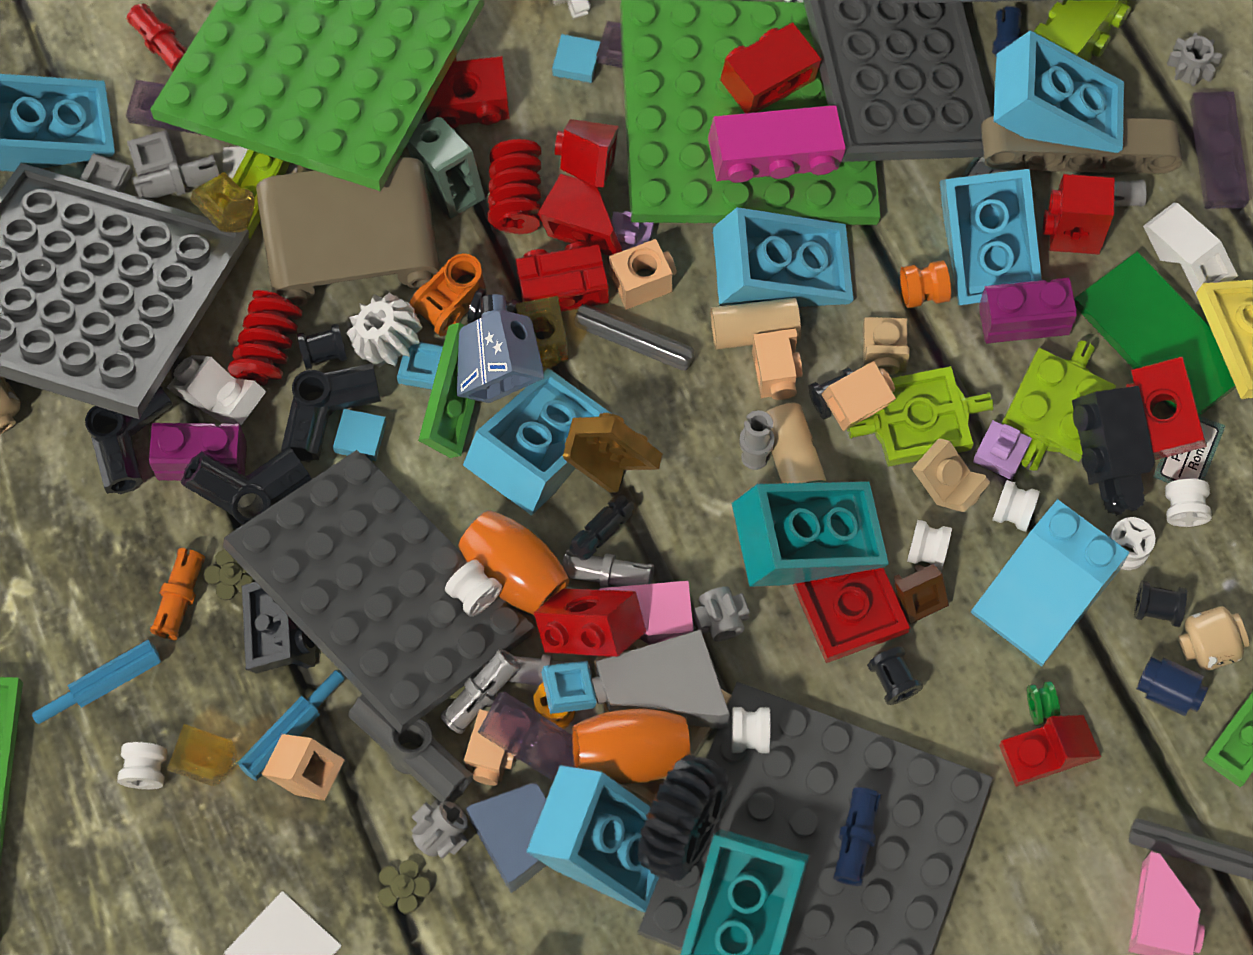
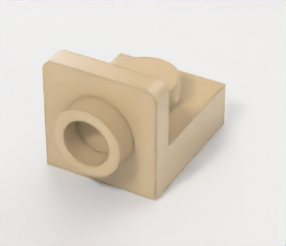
[863,317,910,375]
[912,439,990,512]

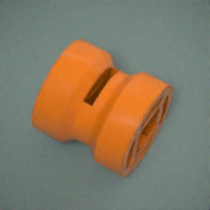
[900,260,951,308]

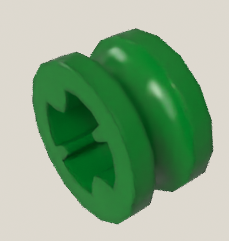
[1027,681,1060,725]

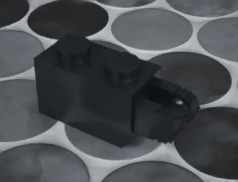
[1072,386,1155,516]

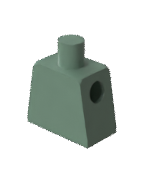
[407,117,485,219]

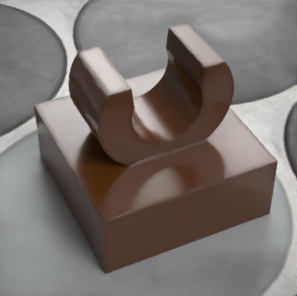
[894,564,949,624]

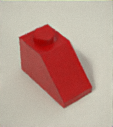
[555,119,619,187]
[537,174,623,256]

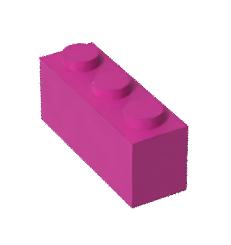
[708,105,846,183]

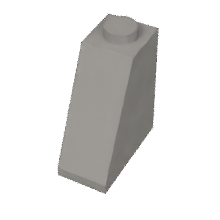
[591,630,729,729]

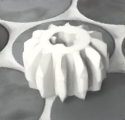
[347,292,423,368]

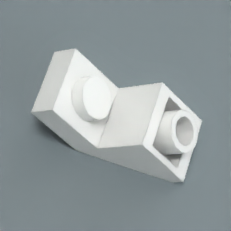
[1143,203,1238,296]
[167,355,266,425]

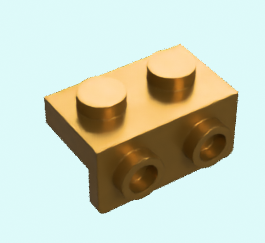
[563,413,663,492]

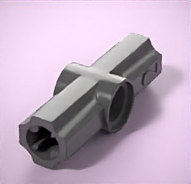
[349,694,473,803]

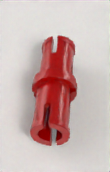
[126,3,187,72]

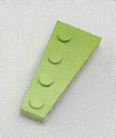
[1034,0,1131,62]

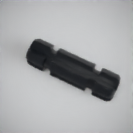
[569,494,635,560]

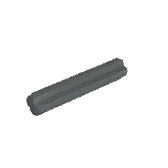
[574,304,694,371]
[1129,818,1253,880]

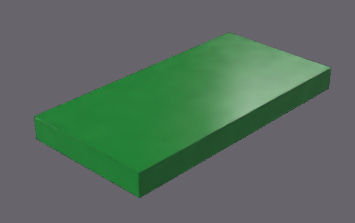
[1074,251,1236,416]

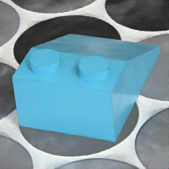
[993,30,1124,153]
[0,74,115,171]
[939,169,1042,305]
[713,207,854,307]
[463,368,612,516]
[971,499,1130,667]
[527,765,659,912]

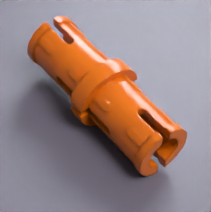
[150,548,205,640]

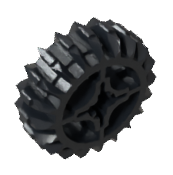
[638,754,728,881]

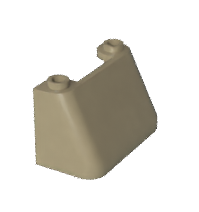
[256,157,440,307]

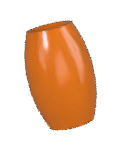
[458,510,570,615]
[572,708,690,784]

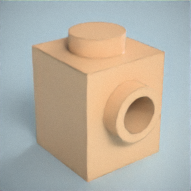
[262,734,345,801]

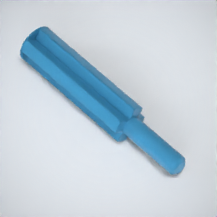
[32,640,161,724]
[237,670,345,781]

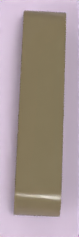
[981,116,1183,174]

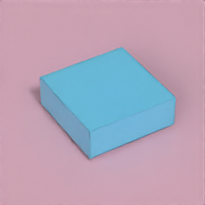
[552,34,601,83]
[397,342,443,389]
[333,409,387,461]
[541,661,597,714]

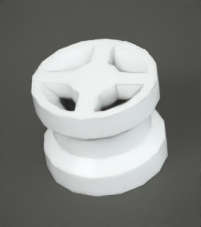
[1165,479,1212,527]
[992,480,1040,532]
[1109,517,1156,570]
[907,520,952,570]
[445,560,502,617]
[732,707,770,753]
[117,742,168,789]

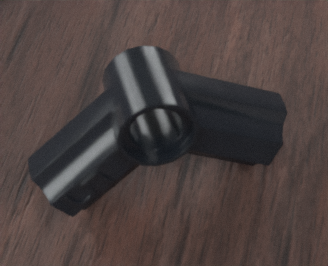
[281,363,381,463]
[85,386,173,494]
[181,447,312,524]

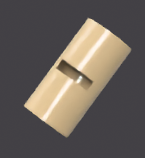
[710,297,801,350]
[766,403,827,483]

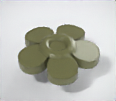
[204,549,254,600]
[378,860,430,914]

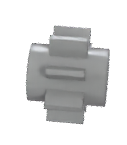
[1167,33,1222,87]
[693,587,750,641]
[411,799,468,858]

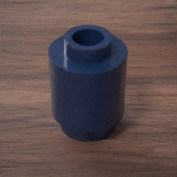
[1136,657,1208,716]

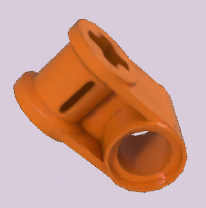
[409,253,486,337]

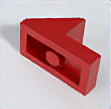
[999,715,1101,787]

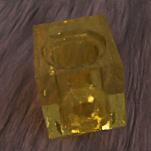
[516,296,568,368]

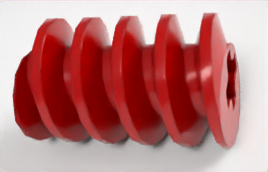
[488,139,542,234]
[228,290,303,386]

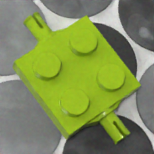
[1001,341,1116,471]
[847,366,993,467]

